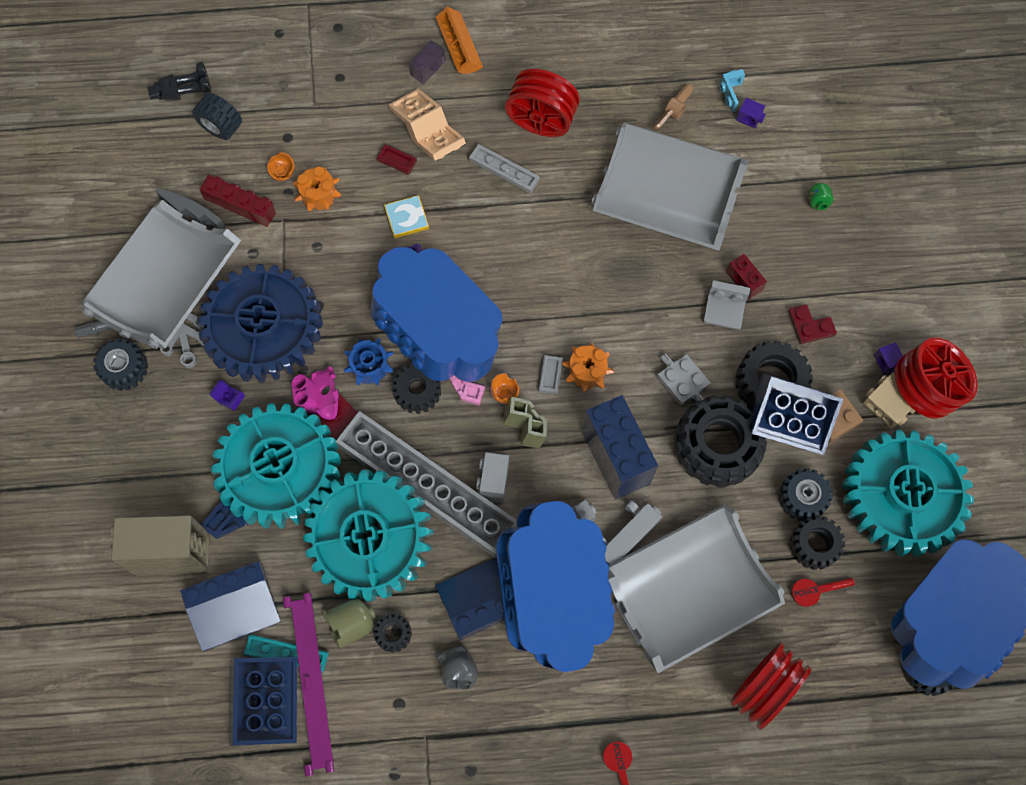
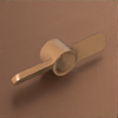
[653,84,693,130]

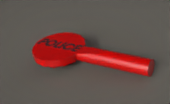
[791,578,855,607]
[603,742,633,785]

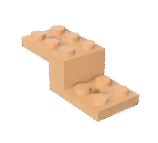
[389,88,466,161]

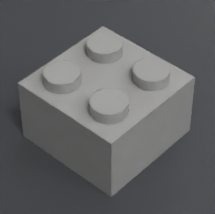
[476,452,509,504]

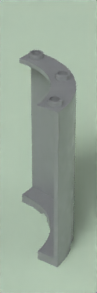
[591,122,749,250]
[79,200,241,349]
[608,504,785,674]

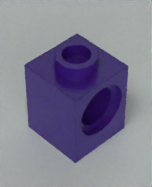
[736,98,766,129]
[874,342,903,375]

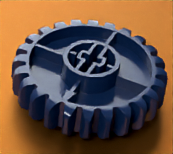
[198,264,323,383]

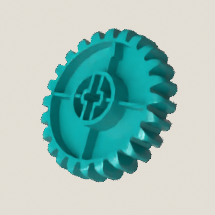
[211,403,341,529]
[842,430,974,557]
[303,469,434,601]

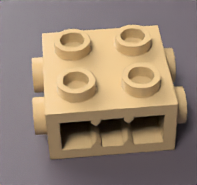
[863,372,915,429]

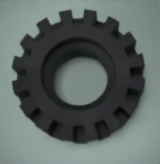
[374,613,412,653]

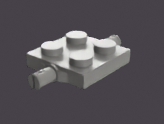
[657,354,711,406]

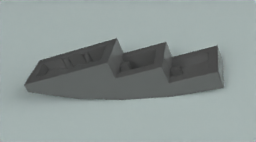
[155,188,225,229]

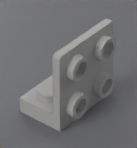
[703,280,750,330]

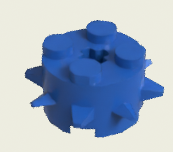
[344,338,394,385]

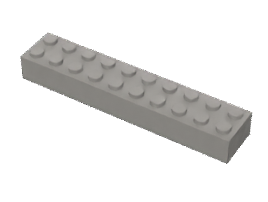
[336,411,517,559]

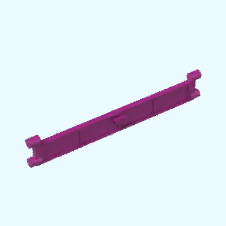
[283,593,334,777]

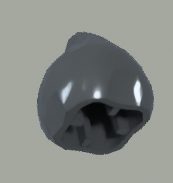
[436,645,478,690]

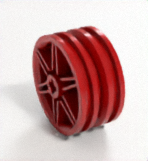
[505,69,580,137]
[895,337,978,419]
[730,642,812,730]

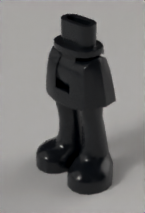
[148,61,212,101]

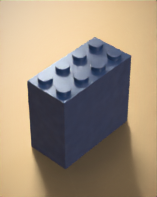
[582,395,659,500]

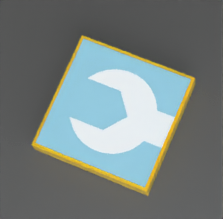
[384,195,429,239]

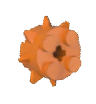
[293,166,341,212]
[562,343,614,392]

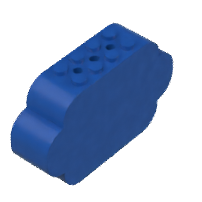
[370,247,502,382]
[496,501,615,672]
[891,540,1026,689]

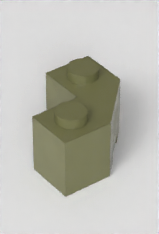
[503,397,547,449]

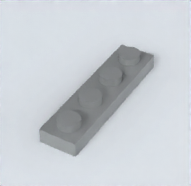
[469,144,540,194]

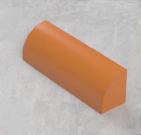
[436,6,483,74]

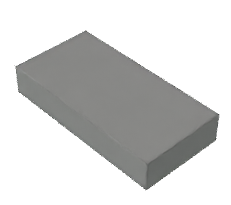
[539,355,563,395]

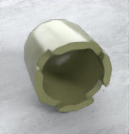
[323,599,375,650]

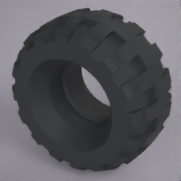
[674,395,767,487]

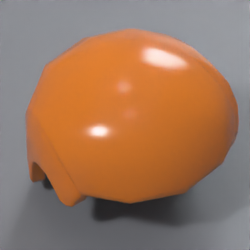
[267,152,295,182]
[490,373,520,404]

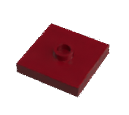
[308,392,358,440]

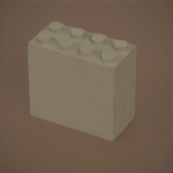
[109,516,210,576]

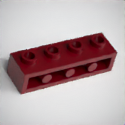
[199,175,276,227]

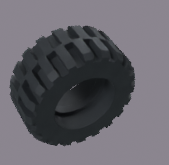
[735,341,813,411]

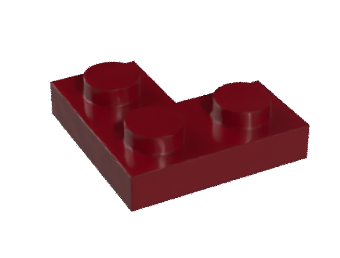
[788,304,837,345]

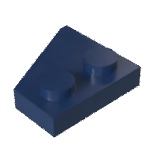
[201,502,248,539]

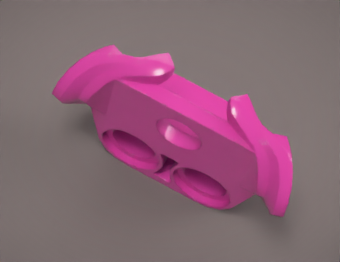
[292,366,339,420]

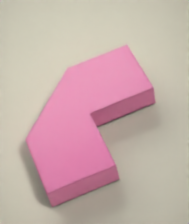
[450,376,485,406]

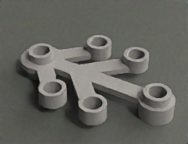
[160,313,205,368]

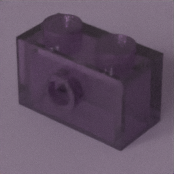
[409,40,446,84]

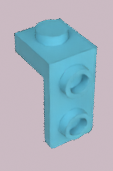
[719,69,745,112]

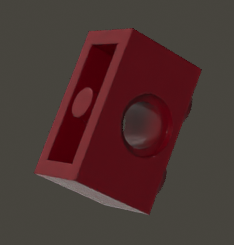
[726,254,767,300]

